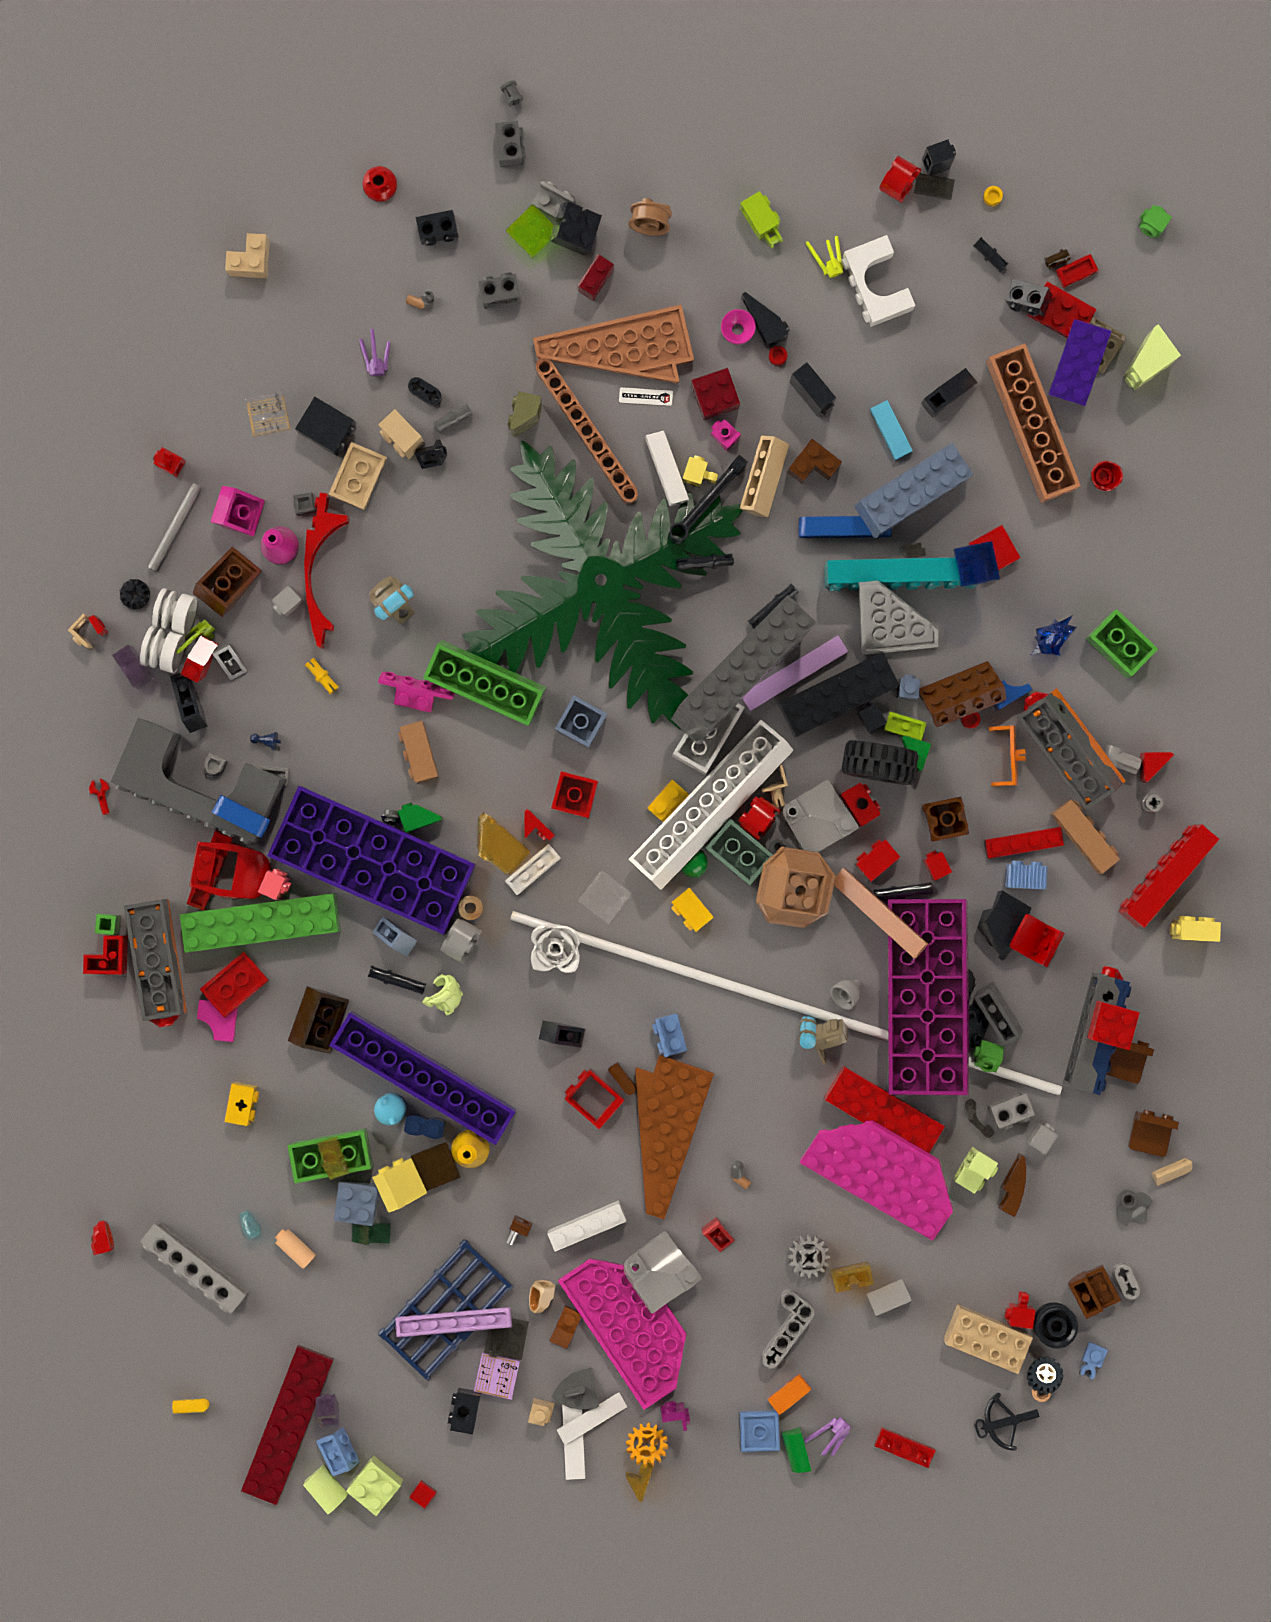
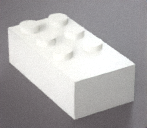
[672,703,745,775]

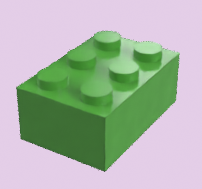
[1085,609,1158,679]

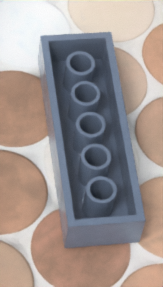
[854,442,974,538]

